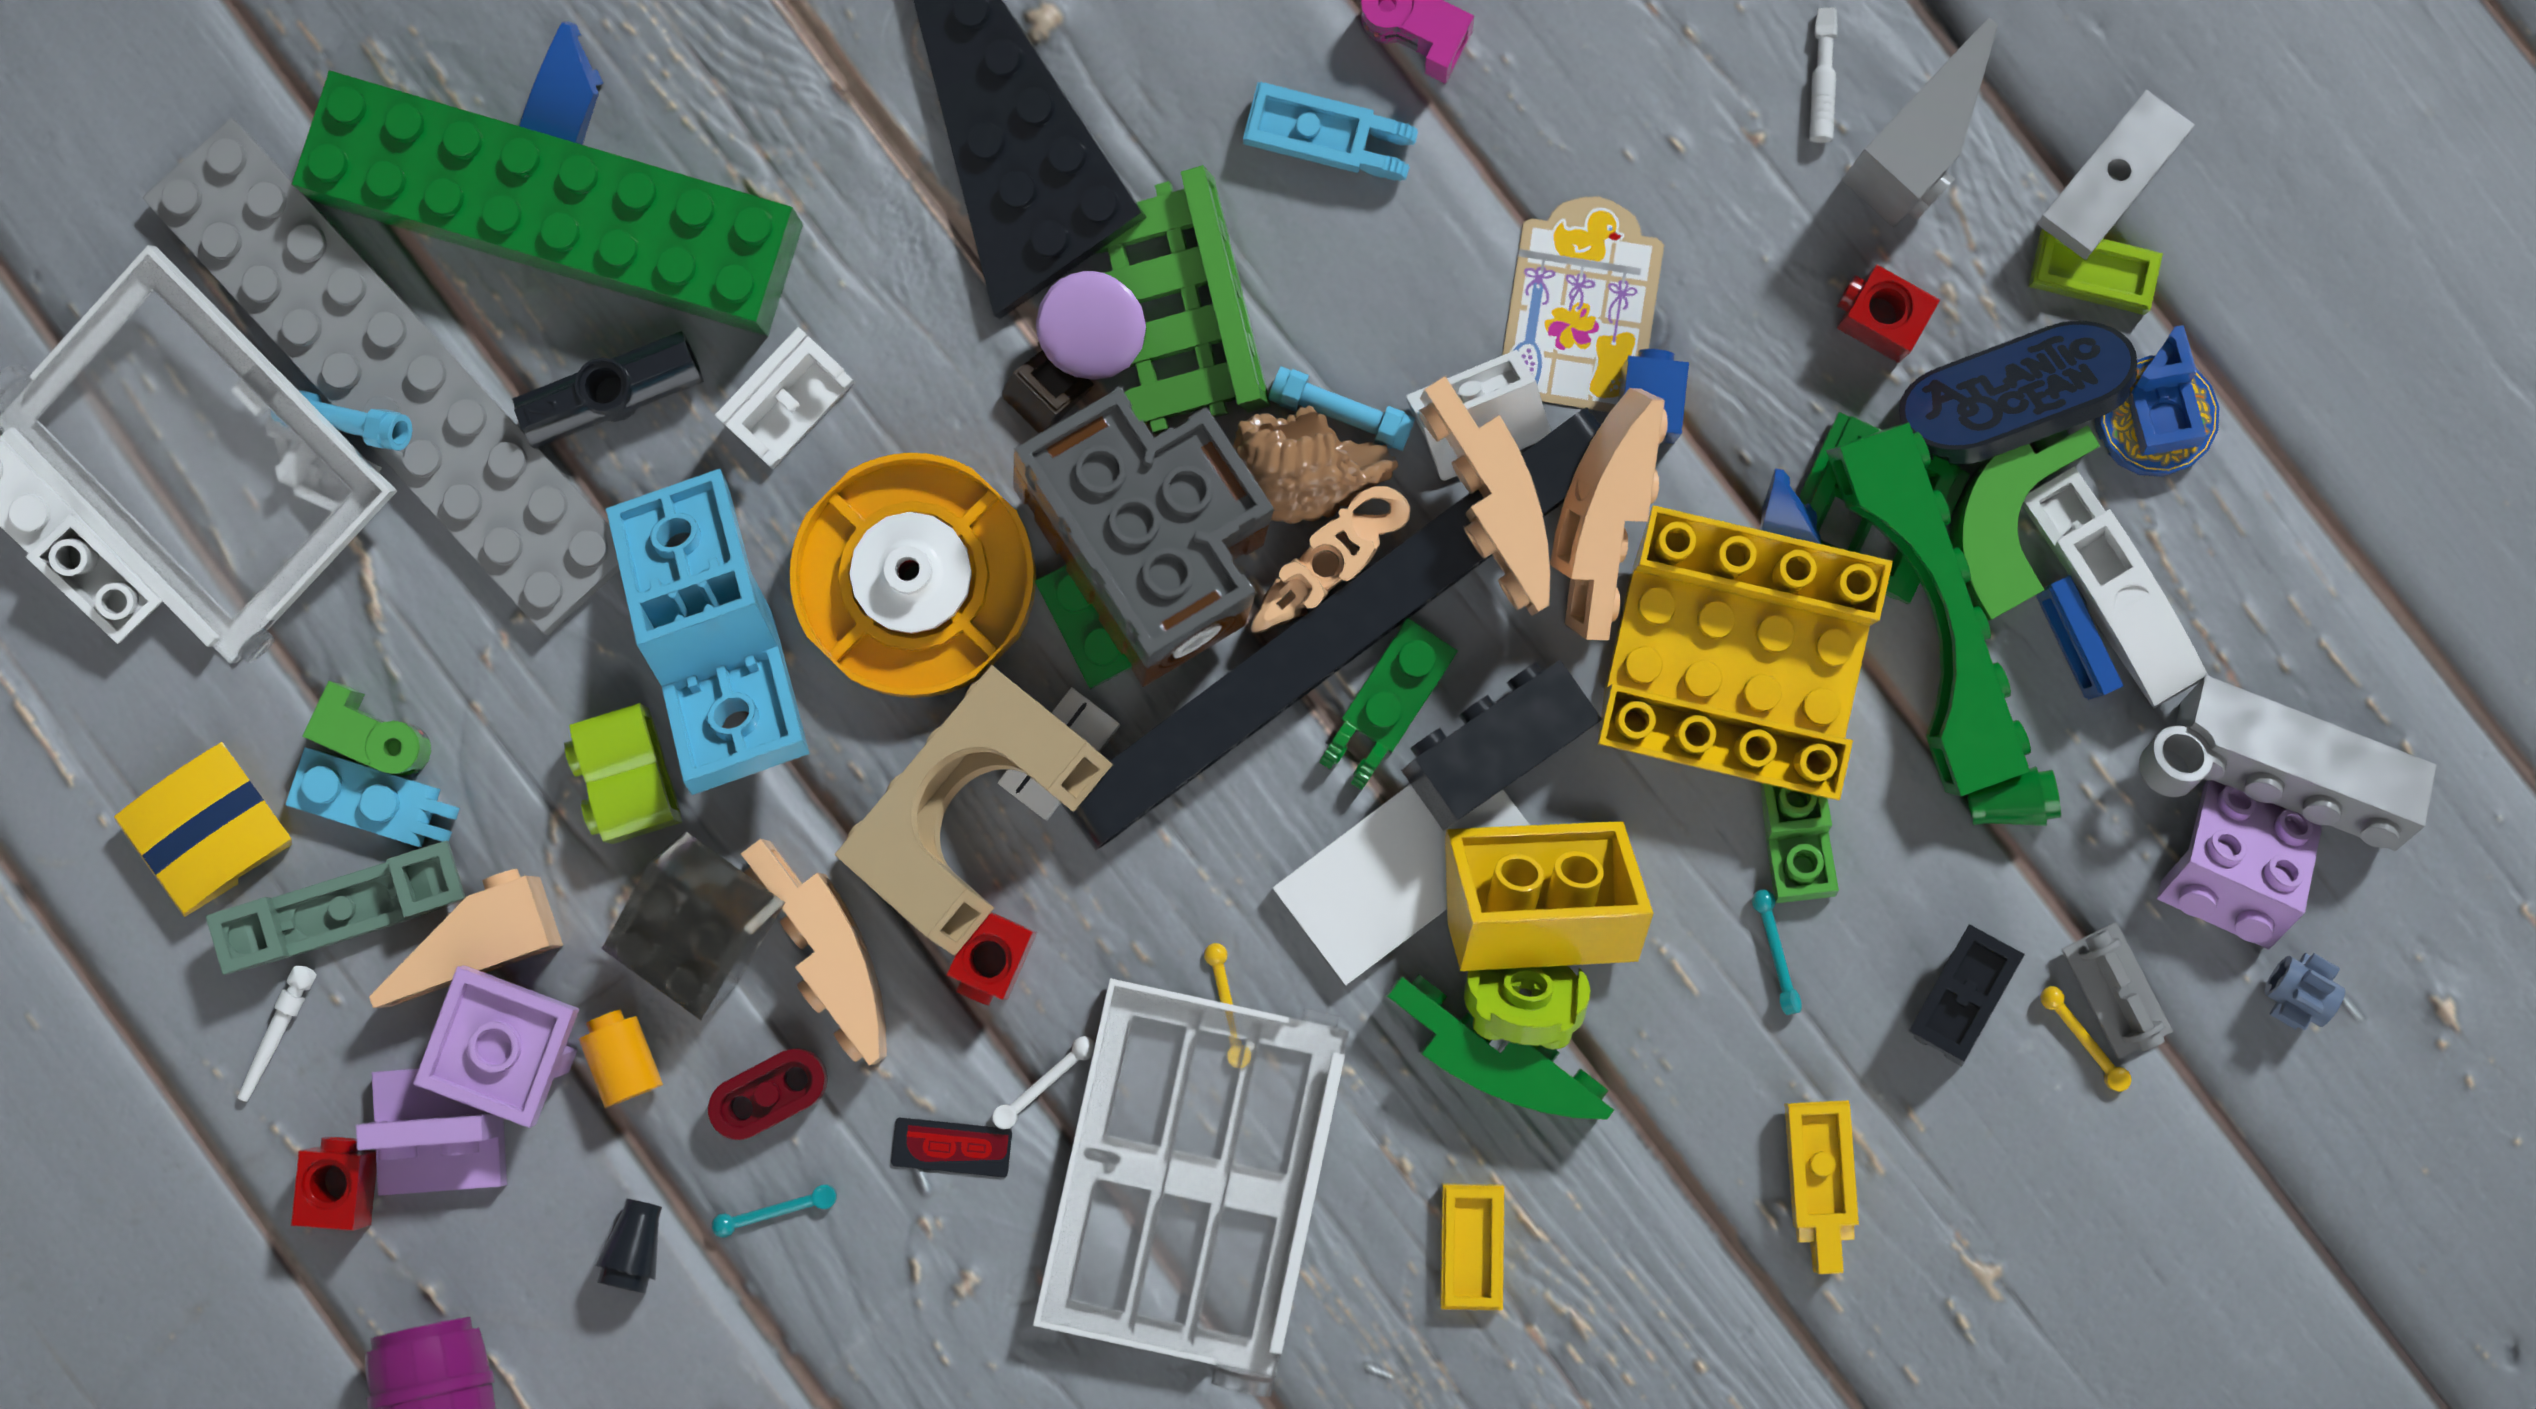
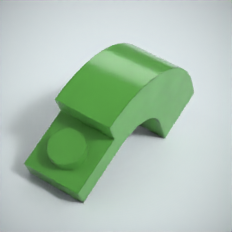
[1949,425,2100,621]

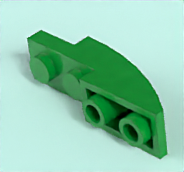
[1385,974,1614,1120]

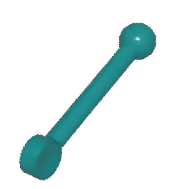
[1752,889,1802,1015]
[711,1184,837,1238]

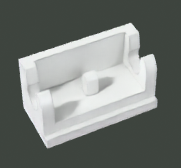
[715,327,855,469]

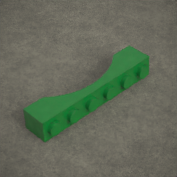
[1826,423,2031,796]

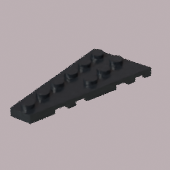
[913,0,1146,319]

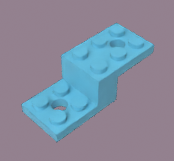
[606,469,810,795]

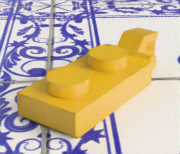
[1784,1100,1859,1275]

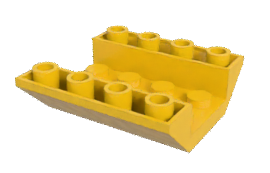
[1597,505,1893,801]

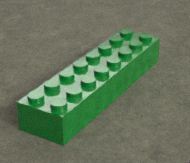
[291,70,803,337]

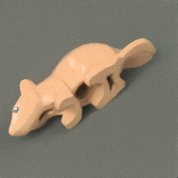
[1251,486,1411,633]

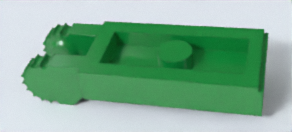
[1319,618,1458,790]

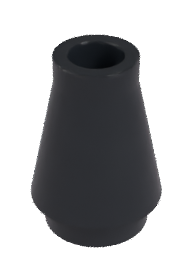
[595,1199,662,1294]

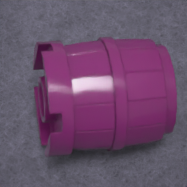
[365,1317,496,1409]

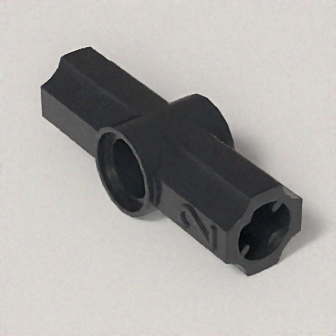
[512,331,704,449]

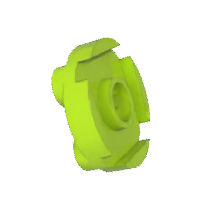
[1464,966,1590,1049]

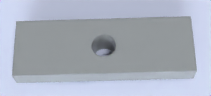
[2037,90,2195,260]

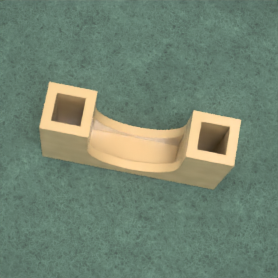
[834,665,1113,956]

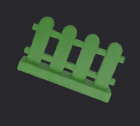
[1095,165,1271,434]

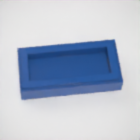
[2035,575,2124,700]

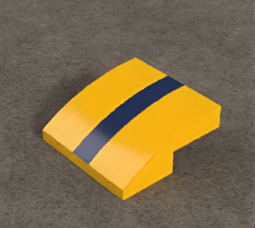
[114,742,292,917]

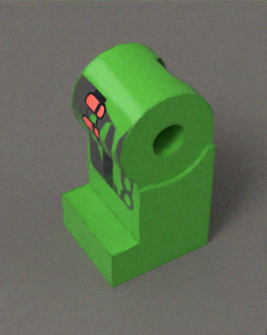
[302,681,432,776]

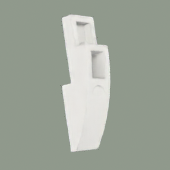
[0,436,163,644]
[2022,466,2208,709]

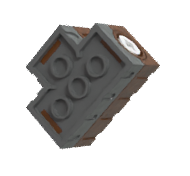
[1013,387,1274,687]

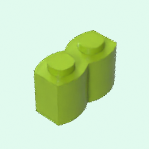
[564,703,682,844]

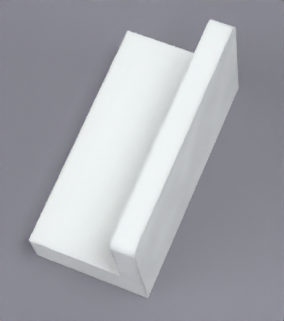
[1406,350,1551,481]

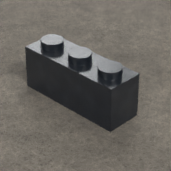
[1401,660,1603,831]

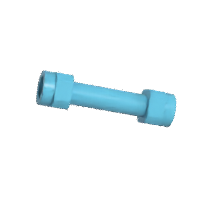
[1268,366,1415,452]
[272,391,413,451]

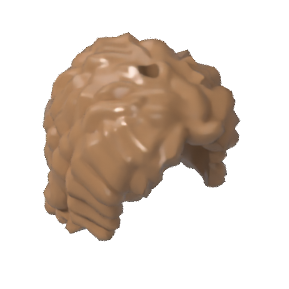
[1233,406,1398,524]

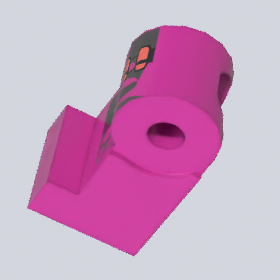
[1361,0,1474,84]

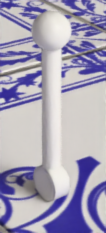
[993,1036,1095,1129]

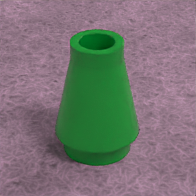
[1967,766,2061,826]

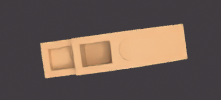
[1418,376,1550,616]
[1550,388,1667,640]
[741,839,887,1066]

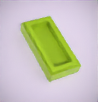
[2028,229,2163,315]

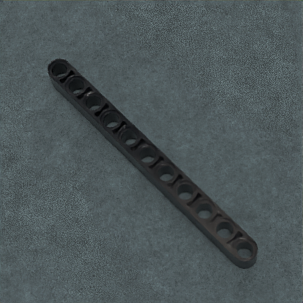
[1059,407,1601,850]

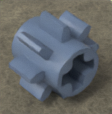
[2264,953,2345,1030]

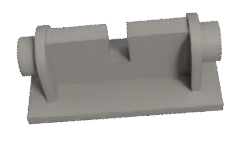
[2061,922,2173,1059]

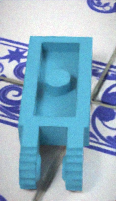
[1243,82,1418,181]

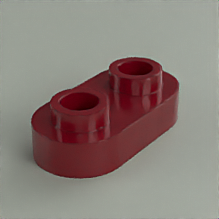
[708,1048,828,1140]

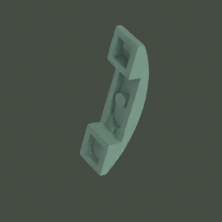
[205,840,466,975]

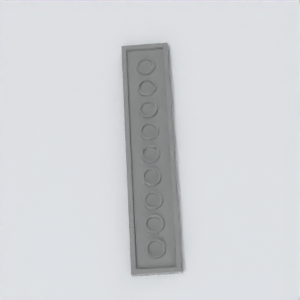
[142,117,620,635]

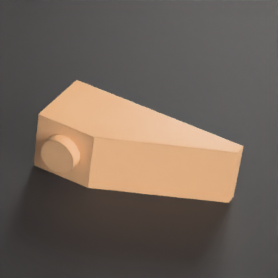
[369,869,563,1008]

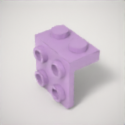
[2157,780,2322,950]

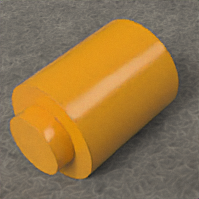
[578,1009,663,1108]

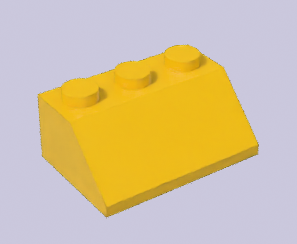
[1445,821,1654,971]

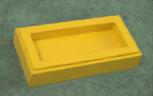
[1440,1183,1504,1310]

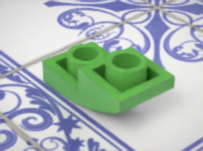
[1761,783,1839,903]

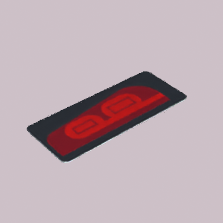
[891,1117,1012,1177]

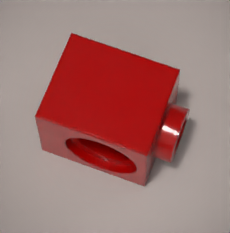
[1836,264,1940,363]
[947,912,1038,1006]
[291,1137,377,1231]

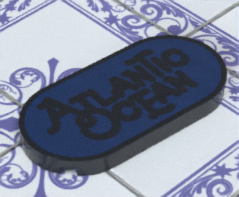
[1899,321,2137,464]

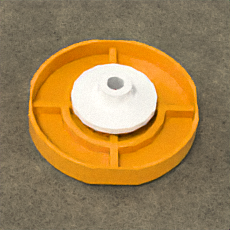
[790,453,1036,698]

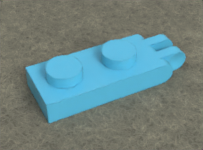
[285,747,460,847]

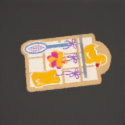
[1503,196,1664,412]

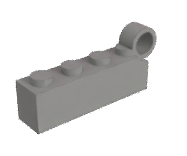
[2139,675,2437,851]

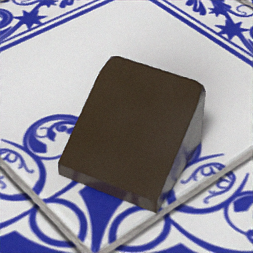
[1002,350,1094,434]

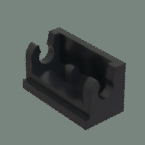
[1908,924,2025,1067]

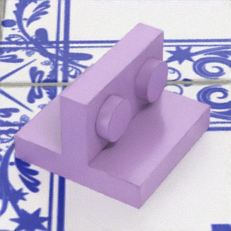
[413,965,580,1128]
[356,1068,507,1196]

